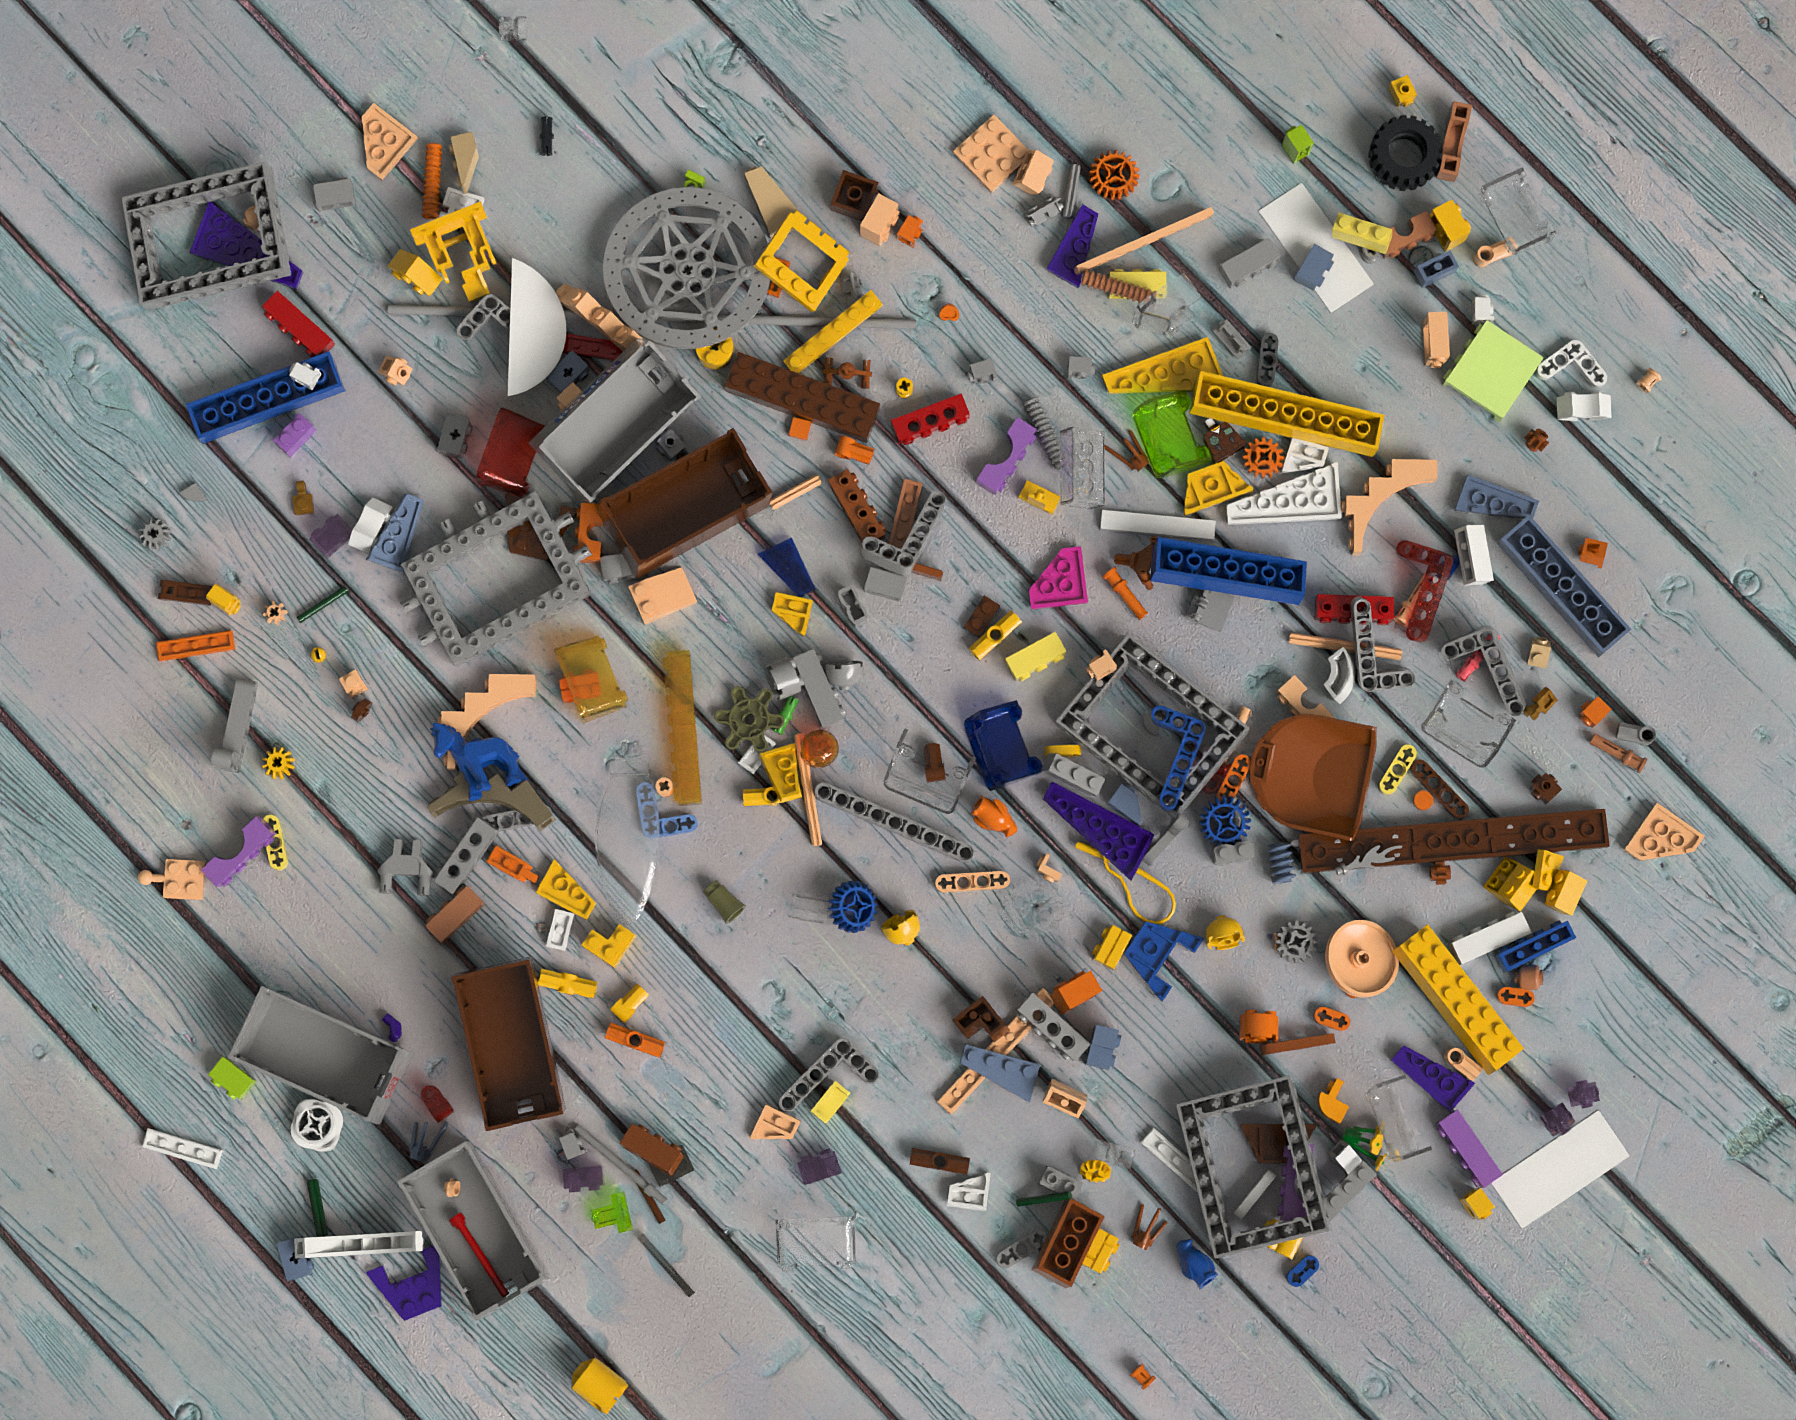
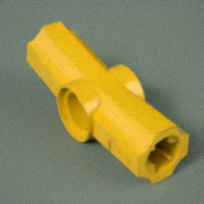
[743,786,802,806]
[538,969,598,998]

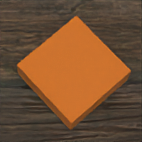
[788,417,812,441]

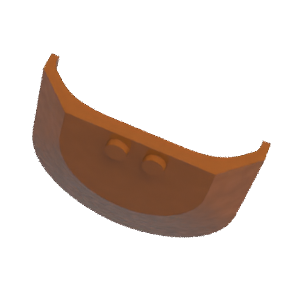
[1250,714,1377,841]

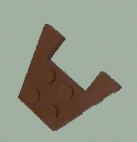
[505,494,577,561]

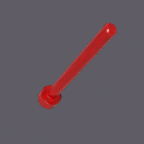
[449,1212,509,1297]

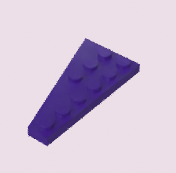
[190,201,303,290]
[1043,782,1155,881]

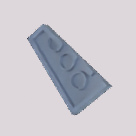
[1454,475,1539,519]
[960,1044,1040,1102]

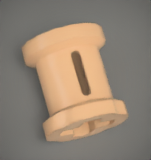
[1636,368,1661,393]
[655,777,674,797]

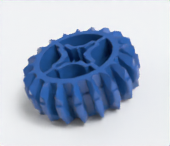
[1199,795,1251,846]
[827,881,879,933]

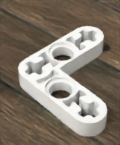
[1536,340,1607,388]

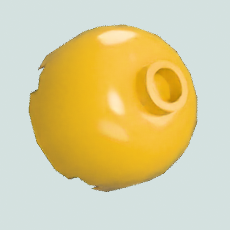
[880,910,920,946]
[1205,915,1245,950]

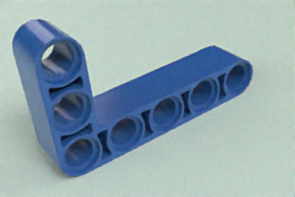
[1151,706,1205,811]

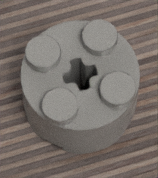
[764,656,804,701]

